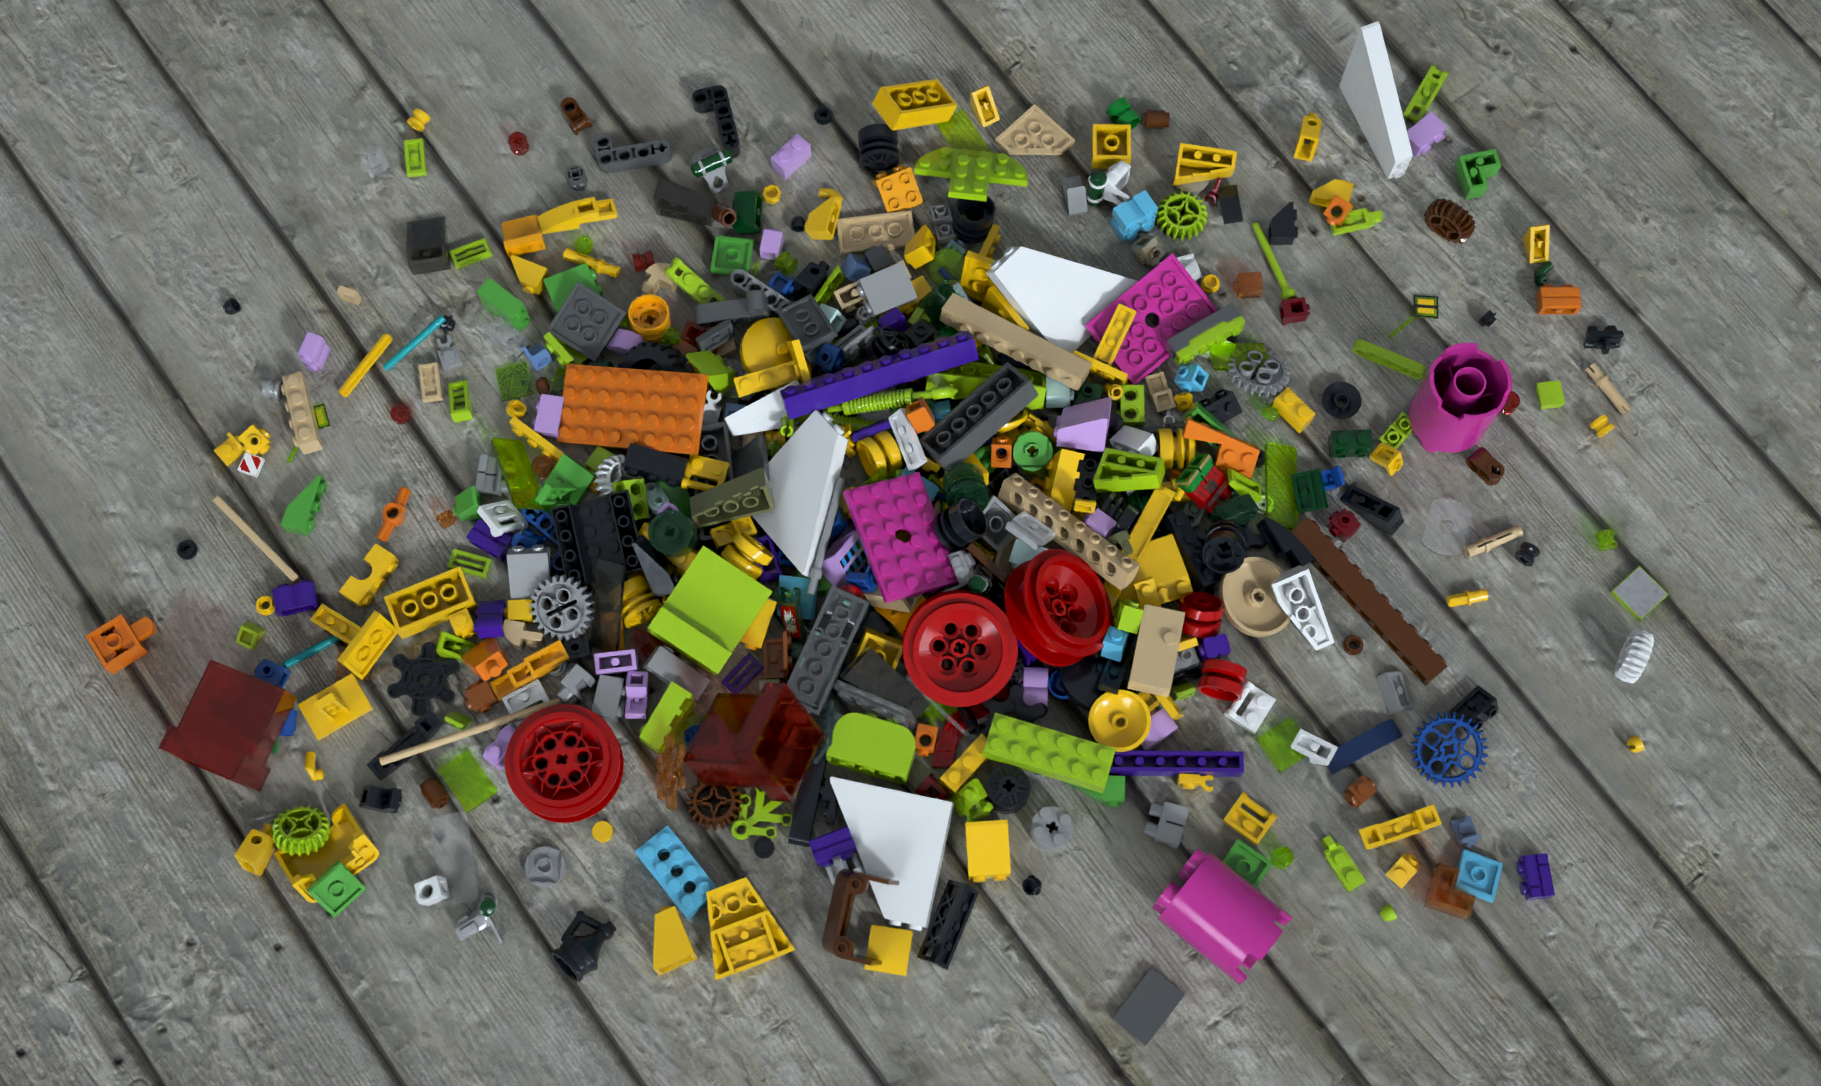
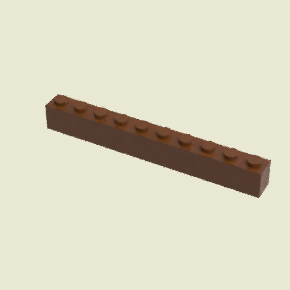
[1291,517,1448,686]

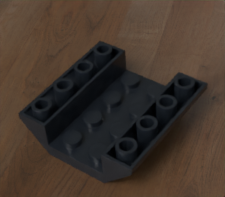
[551,489,643,586]

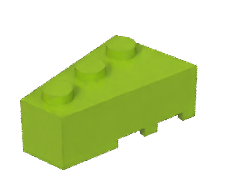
[1093,448,1166,493]
[639,681,696,755]

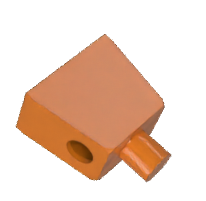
[461,637,508,681]

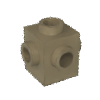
[1131,234,1165,266]

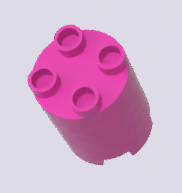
[1409,343,1512,453]
[1152,848,1293,985]

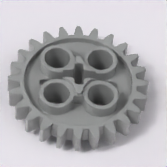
[1226,345,1290,397]
[530,574,595,641]

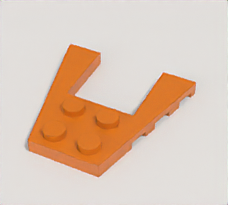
[1168,416,1260,487]

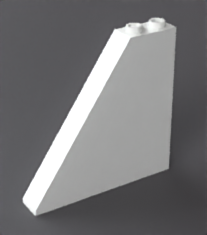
[1339,21,1413,179]
[986,246,1138,353]
[752,410,848,578]
[830,777,954,931]

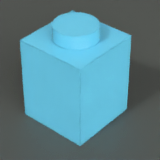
[1101,626,1129,662]

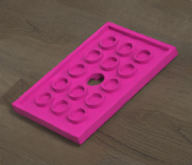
[1084,253,1218,385]
[843,472,959,603]

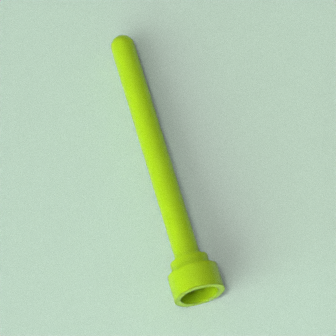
[1252,222,1298,300]

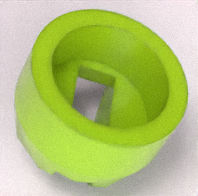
[1380,903,1397,922]

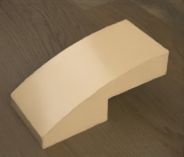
[1144,372,1176,413]

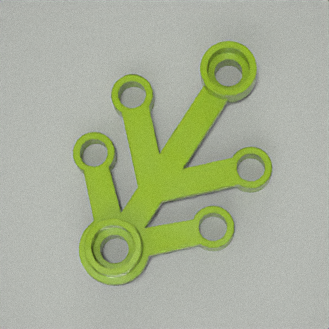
[731,781,798,840]

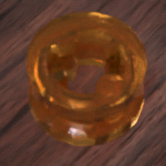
[436,510,457,528]

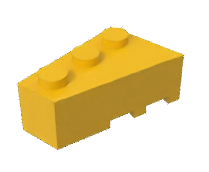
[1173,143,1237,186]
[1043,449,1085,513]

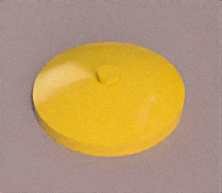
[740,318,814,391]

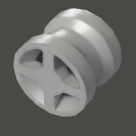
[262,378,283,400]

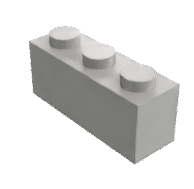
[643,645,710,701]

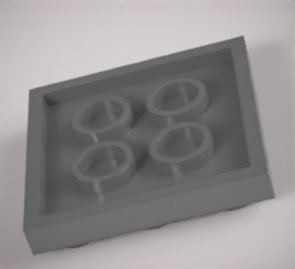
[546,281,628,362]

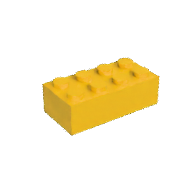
[872,79,957,131]
[384,566,478,639]

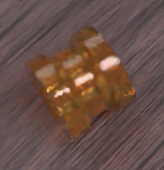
[532,455,554,479]

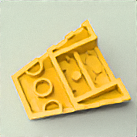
[706,877,795,981]

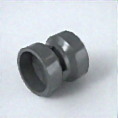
[566,165,587,191]

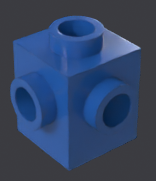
[814,342,845,373]
[511,529,546,548]

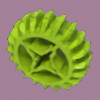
[1156,190,1208,241]
[272,804,330,857]

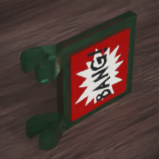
[771,587,807,643]

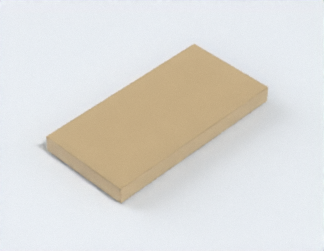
[836,210,915,256]

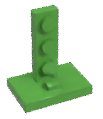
[532,453,597,516]

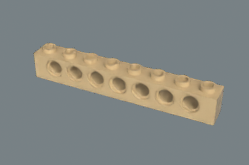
[997,473,1140,590]

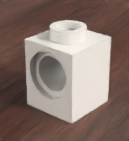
[414,876,451,906]

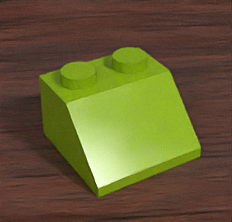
[685,350,736,397]

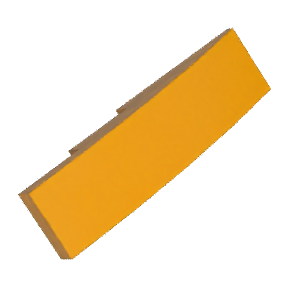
[490,640,569,702]

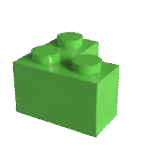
[1454,149,1501,200]

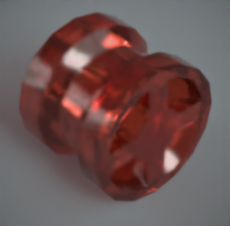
[508,132,529,156]
[1500,391,1520,415]

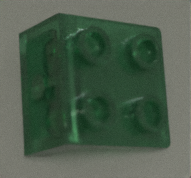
[919,278,971,332]

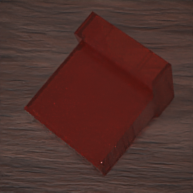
[158,659,297,792]
[682,682,825,803]

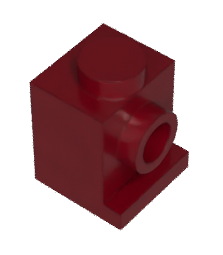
[1279,297,1310,326]
[915,773,949,801]

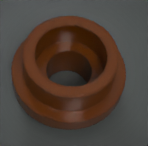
[1343,635,1363,655]

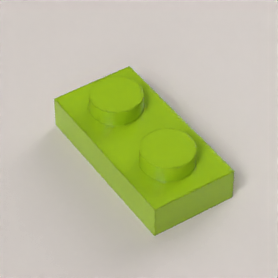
[404,138,427,178]

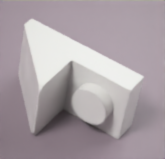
[1291,729,1338,766]

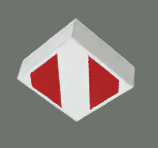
[237,452,265,478]

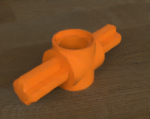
[376,487,411,542]

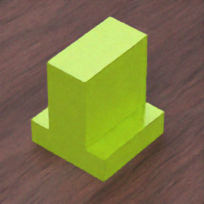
[647,546,773,676]

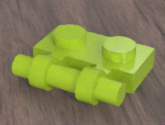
[950,778,993,826]

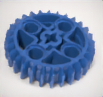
[1410,711,1489,788]

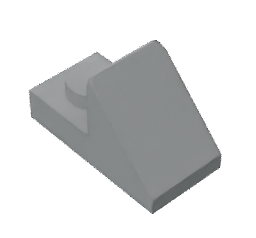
[1061,176,1088,216]

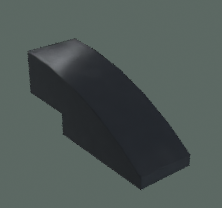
[1256,517,1314,569]

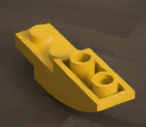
[537,197,617,234]

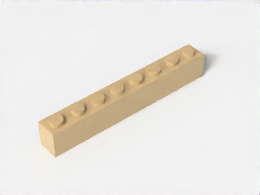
[939,293,1092,391]

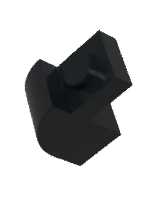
[359,785,402,814]

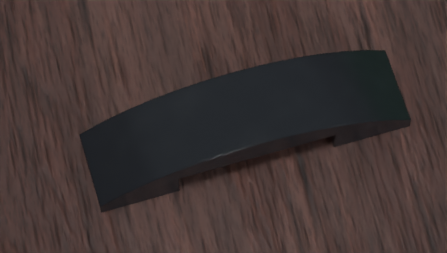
[367,709,443,780]

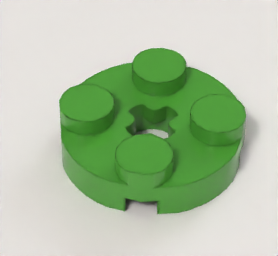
[1012,430,1053,471]

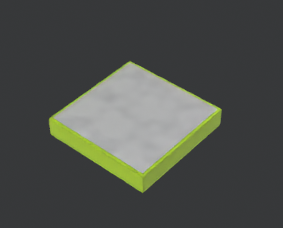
[1610,566,1669,622]

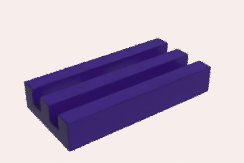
[851,418,891,442]
[721,653,764,697]

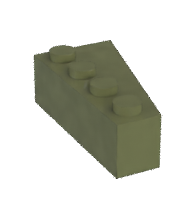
[689,467,775,528]

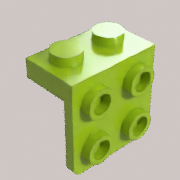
[543,332,589,368]

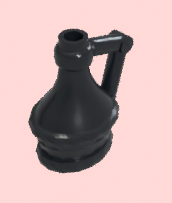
[551,911,617,982]

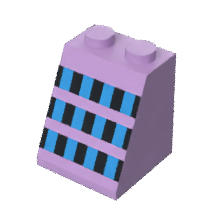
[821,530,868,593]

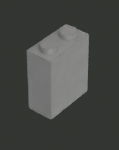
[856,262,918,318]
[507,545,553,600]

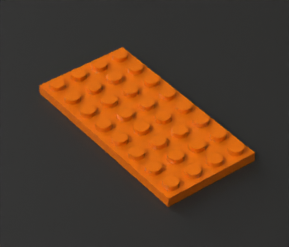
[556,364,709,455]

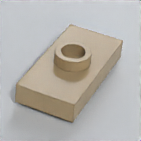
[418,362,443,403]

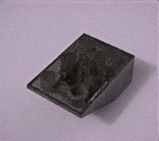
[406,216,451,275]

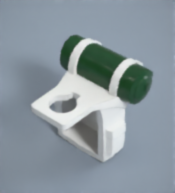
[1086,161,1131,206]

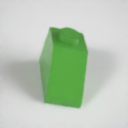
[453,486,483,522]

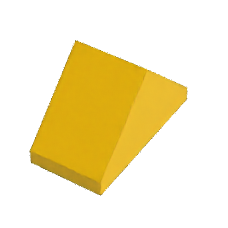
[970,85,1000,127]
[1523,224,1550,264]

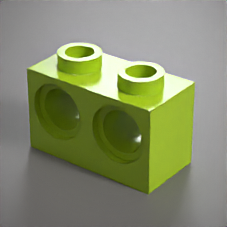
[1115,385,1145,426]
[613,478,649,520]
[1112,598,1144,634]

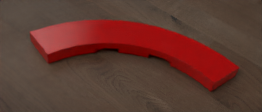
[932,688,1009,769]

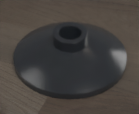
[1322,382,1362,419]

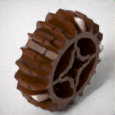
[1424,198,1475,244]
[686,774,743,831]

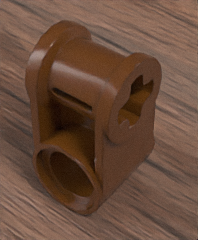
[561,97,592,136]
[1465,447,1505,486]

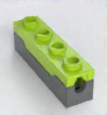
[1165,303,1245,366]

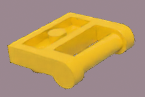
[681,455,730,491]
[1223,791,1278,846]

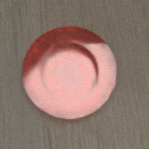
[390,404,411,424]

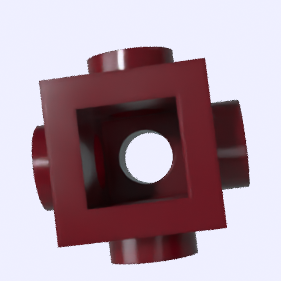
[1327,508,1361,543]

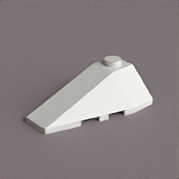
[724,380,801,436]
[1271,565,1334,650]

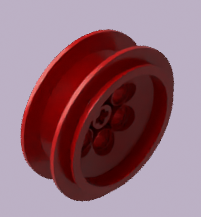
[1004,549,1113,667]
[902,590,1018,707]
[505,704,624,823]

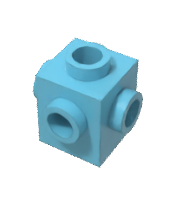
[1174,363,1209,393]

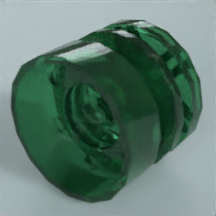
[942,463,989,511]

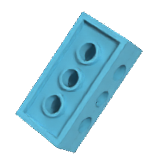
[634,825,717,920]

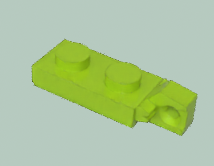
[1329,208,1383,236]
[1321,835,1366,893]

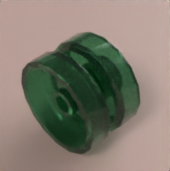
[648,510,698,558]

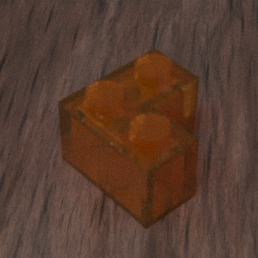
[1424,863,1476,920]

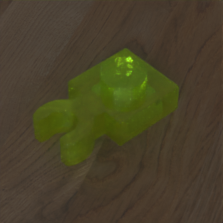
[919,701,958,726]

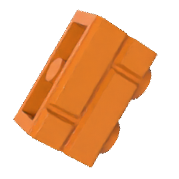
[1536,284,1581,314]

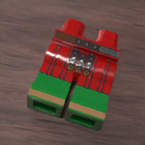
[1175,454,1231,514]

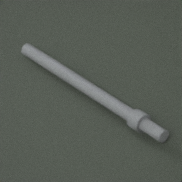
[806,477,845,595]

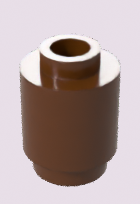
[1142,109,1170,129]
[712,203,736,227]
[420,777,449,809]

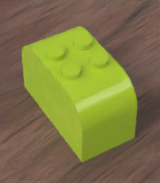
[826,713,915,786]

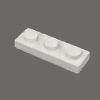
[888,408,927,471]

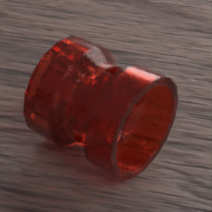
[632,250,654,272]

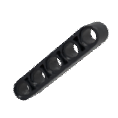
[788,745,828,847]

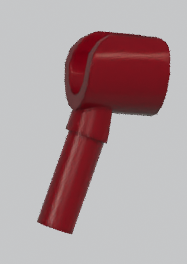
[1205,177,1222,205]

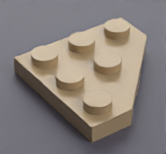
[995,104,1075,155]

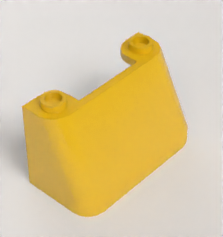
[274,803,379,903]

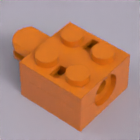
[85,614,157,675]

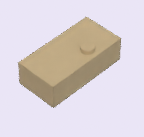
[1127,604,1185,697]

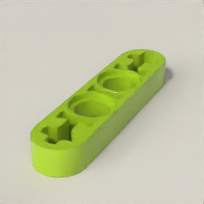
[1352,339,1427,379]

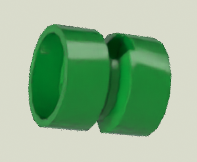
[1106,97,1141,130]

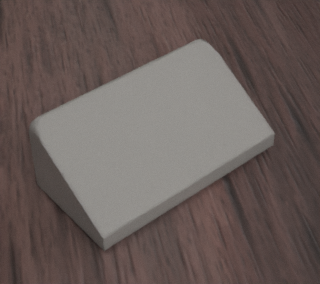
[1376,670,1413,715]

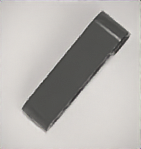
[594,133,672,173]
[694,290,769,328]

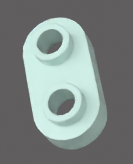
[645,482,670,516]

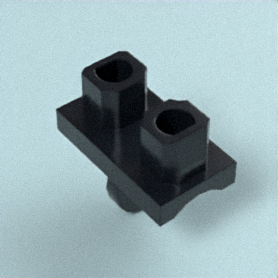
[1583,325,1624,355]

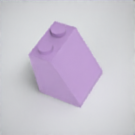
[1054,397,1112,452]

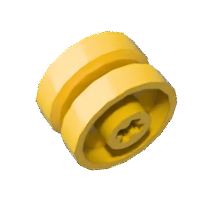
[856,430,903,481]
[721,530,774,580]

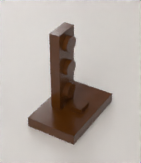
[948,543,1009,625]

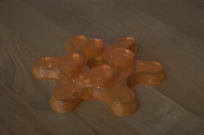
[656,734,686,811]

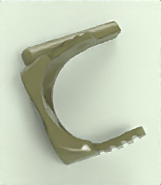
[1106,530,1133,555]

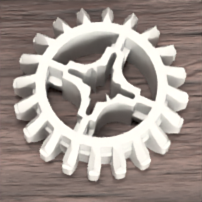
[594,454,647,498]
[1614,629,1654,684]

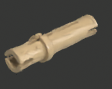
[1585,363,1632,416]
[1463,525,1523,558]

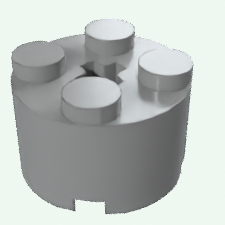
[1030,806,1073,852]

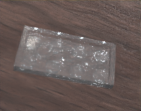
[834,680,918,730]

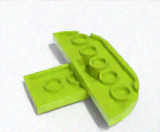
[914,147,1028,201]

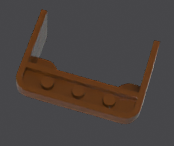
[822,869,899,966]

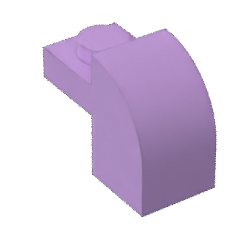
[606,329,647,357]
[625,671,650,719]

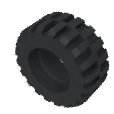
[617,342,692,373]

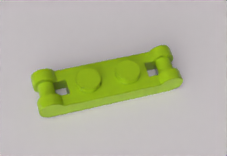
[1403,64,1449,124]
[663,257,727,304]

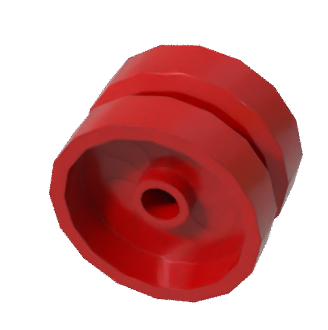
[1179,592,1225,638]
[1197,659,1247,701]

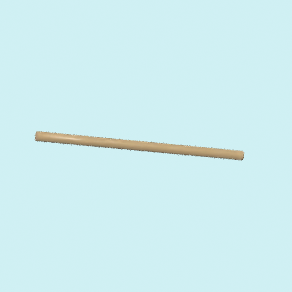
[379,698,561,766]

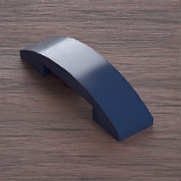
[1327,719,1403,775]

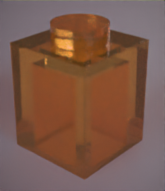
[1233,272,1263,299]

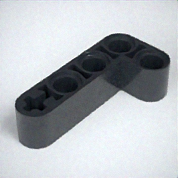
[692,85,740,158]

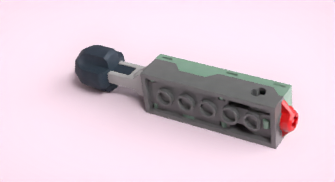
[753,584,870,786]

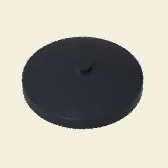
[1058,648,1136,711]

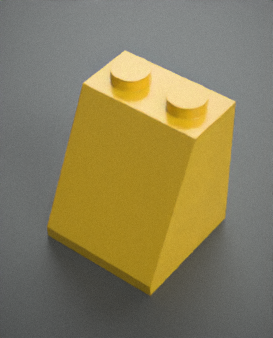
[965,820,1011,882]
[653,905,698,976]

